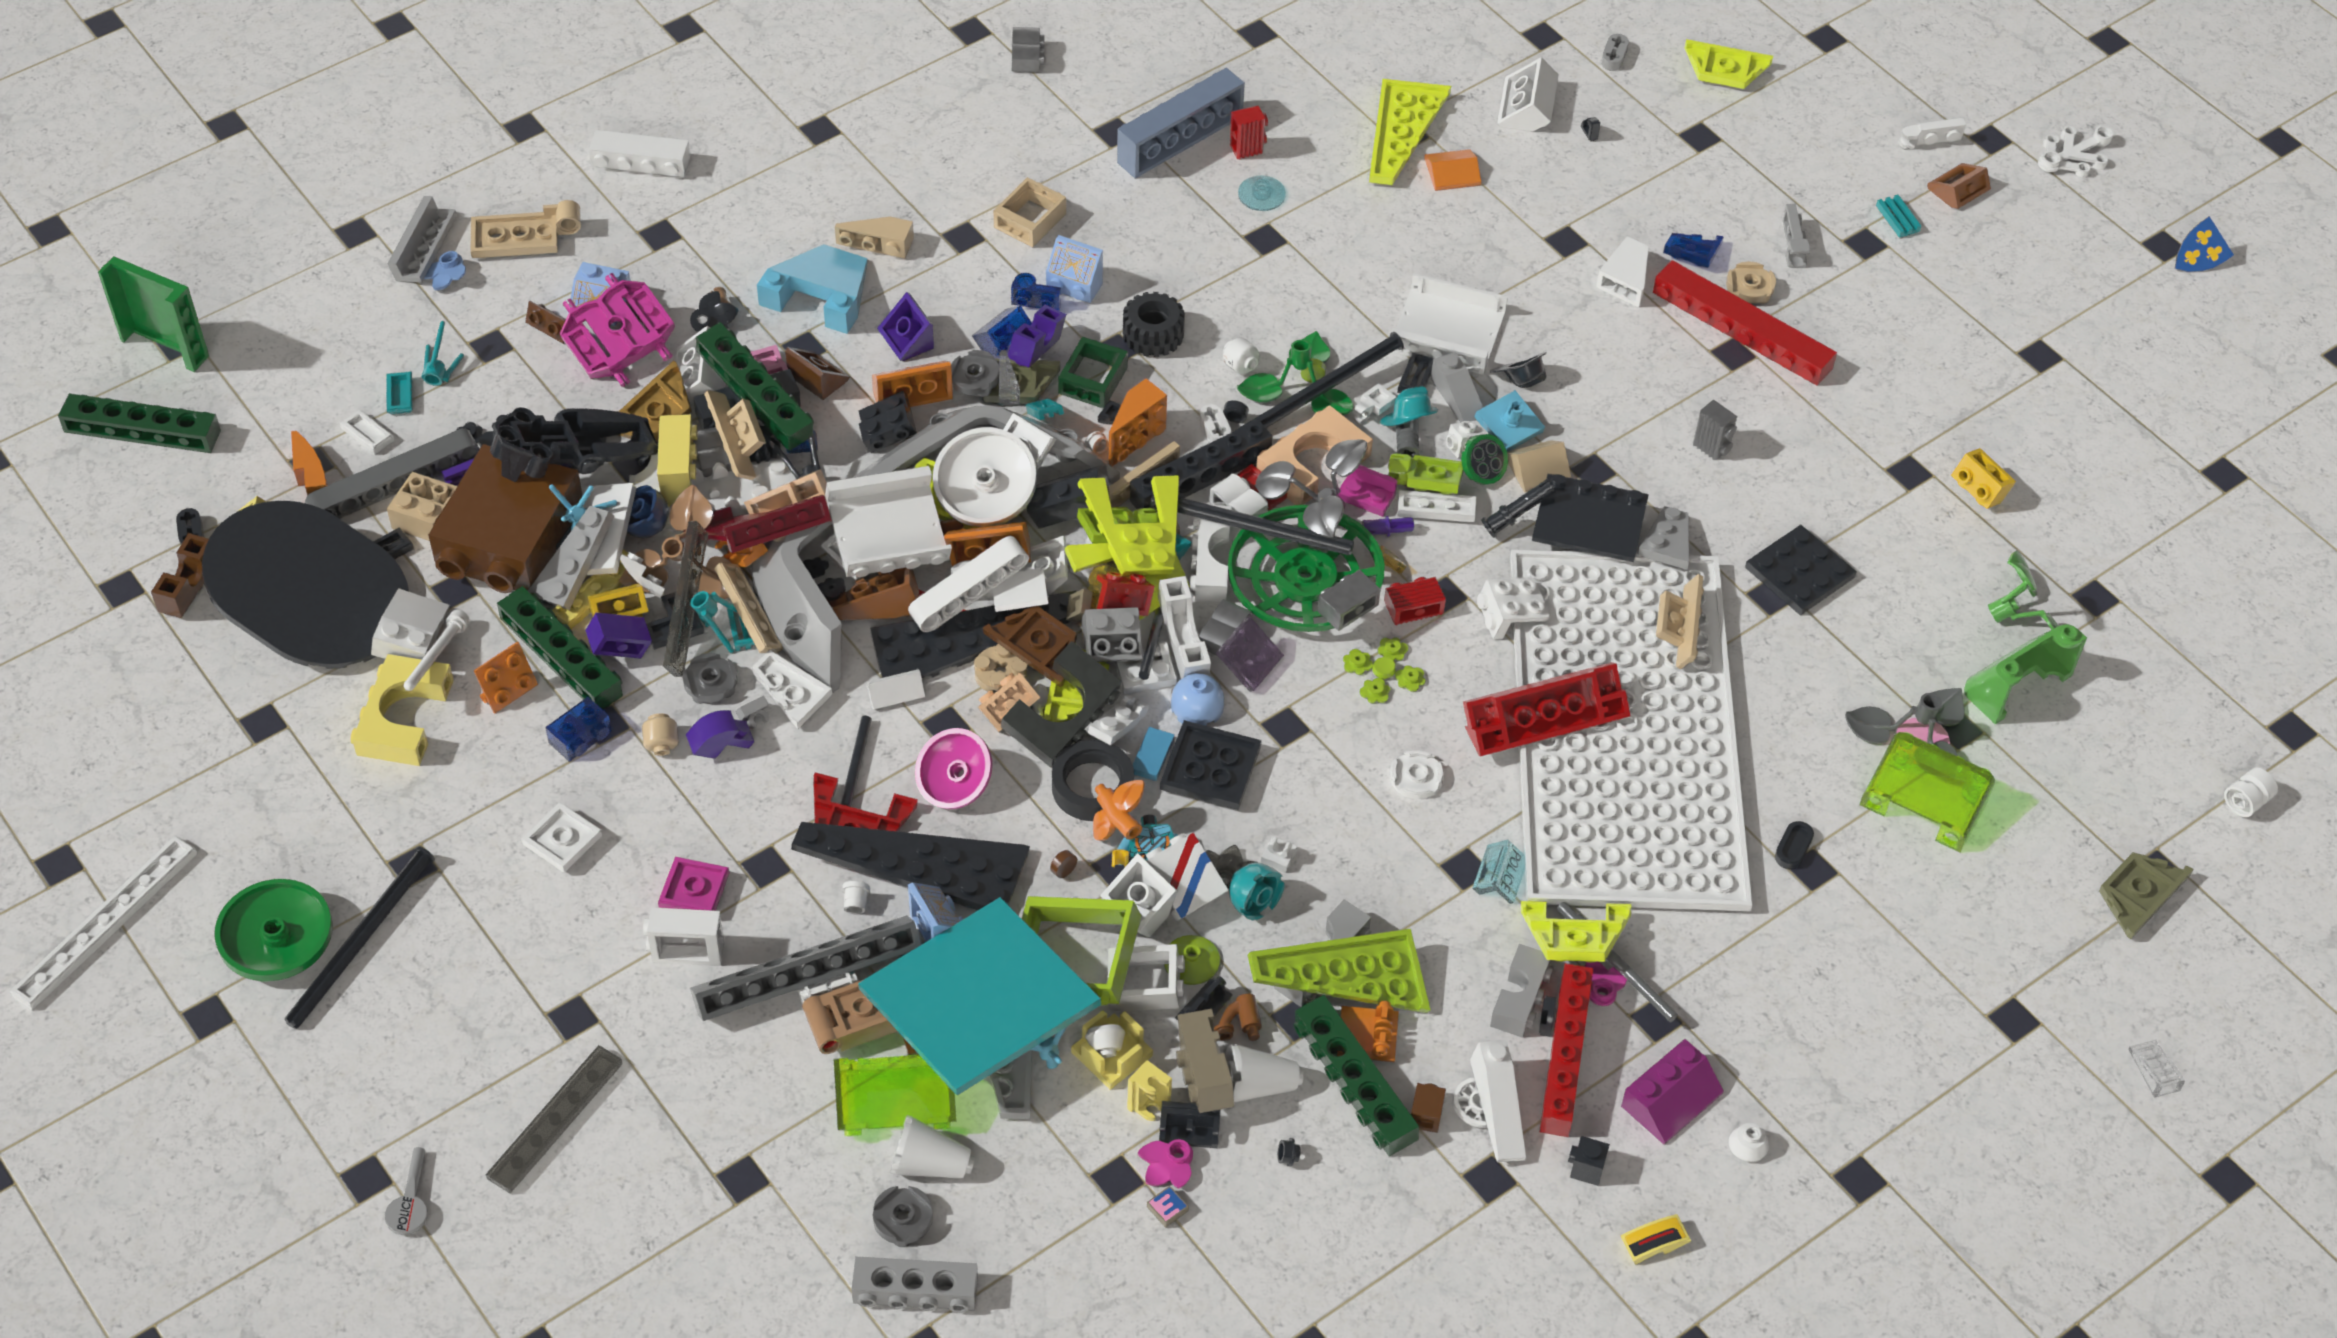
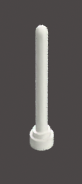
[404,610,470,691]

